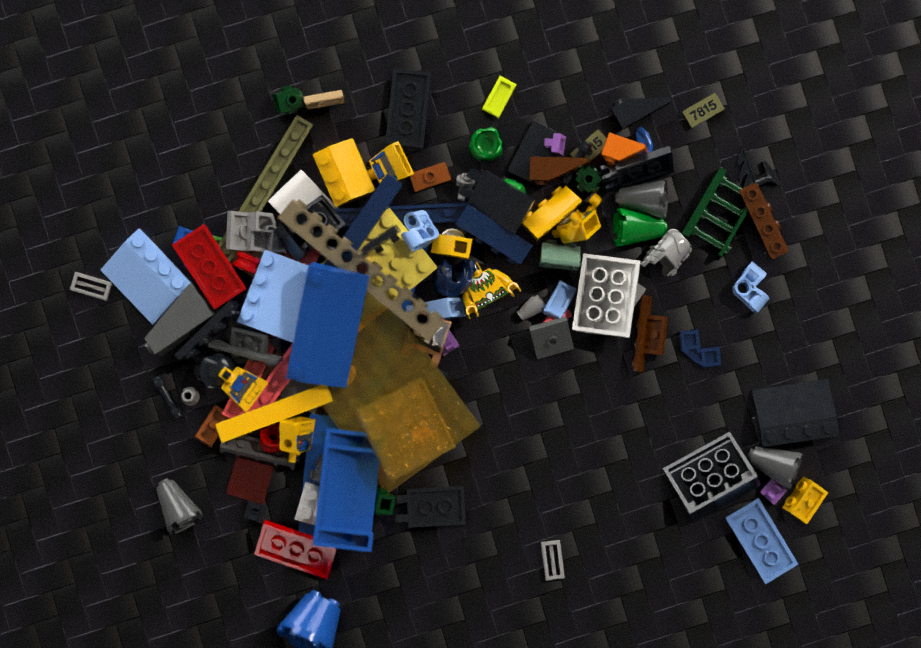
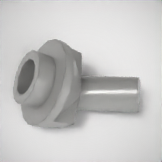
[456,173,475,201]

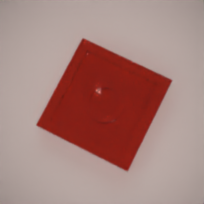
[226,457,274,504]

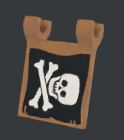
[401,313,452,368]

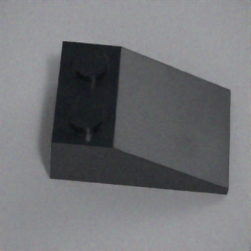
[274,195,346,262]

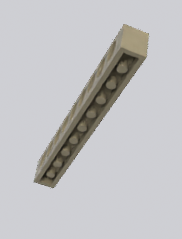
[278,199,444,342]

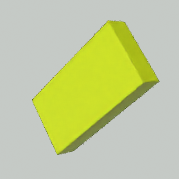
[482,76,517,119]

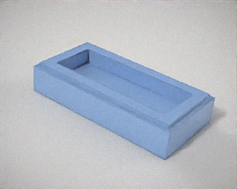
[543,281,577,319]

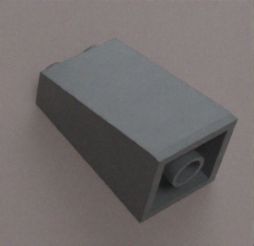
[144,283,215,356]

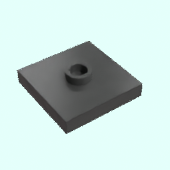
[529,316,574,359]

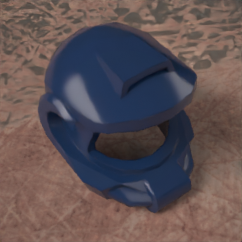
[433,259,476,298]

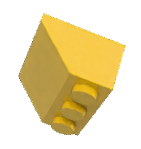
[312,138,375,207]
[522,186,582,242]

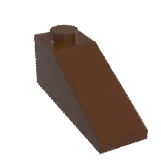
[530,157,590,185]

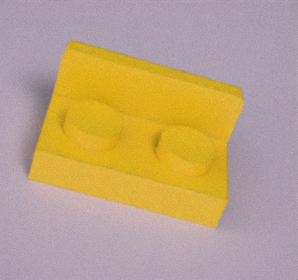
[782,477,828,524]

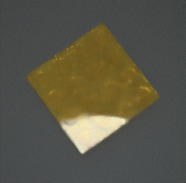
[355,377,456,481]

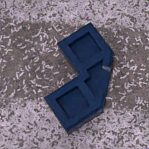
[679,330,722,368]

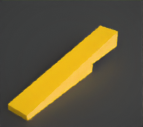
[215,385,333,443]

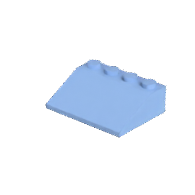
[101,229,193,325]
[237,250,308,343]

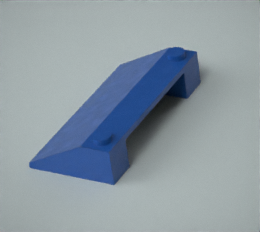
[286,262,370,388]
[313,428,385,552]

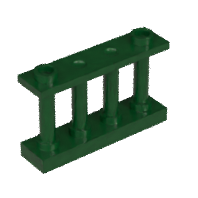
[681,167,748,258]

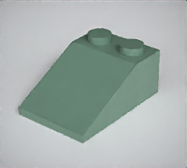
[539,240,580,271]

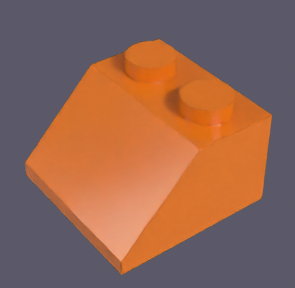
[601,133,649,167]

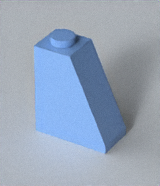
[406,297,466,320]

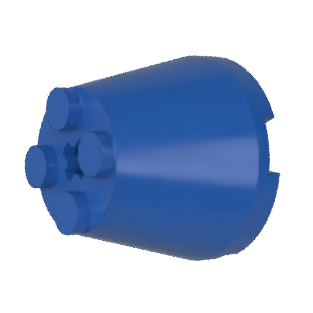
[276,590,341,648]

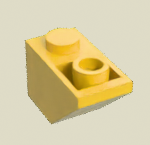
[431,234,472,260]

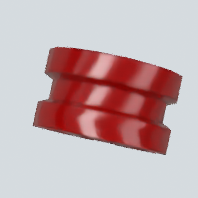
[232,251,260,274]
[259,423,281,454]

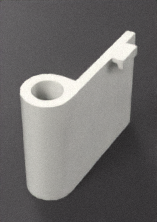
[268,170,338,214]

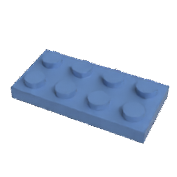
[725,498,798,584]

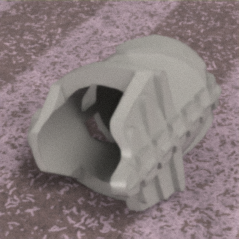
[641,229,692,277]

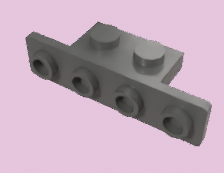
[208,325,283,366]

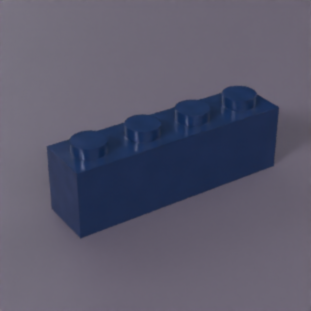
[455,204,533,265]

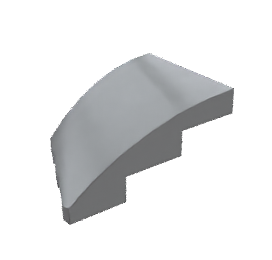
[226,211,286,253]

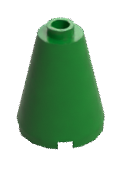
[613,208,667,247]

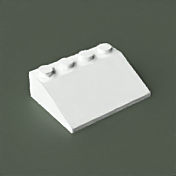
[572,253,641,338]

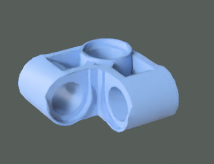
[401,210,439,252]
[732,262,770,313]

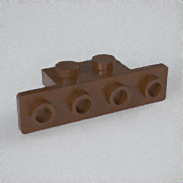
[739,183,789,259]
[632,295,668,373]

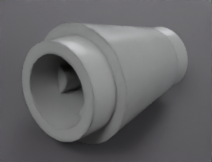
[517,294,546,321]
[181,387,200,406]

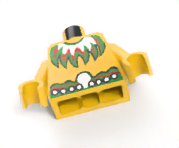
[552,193,602,244]
[462,262,521,319]

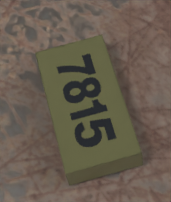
[682,93,725,129]
[570,129,607,162]

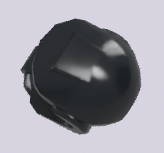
[194,353,236,388]

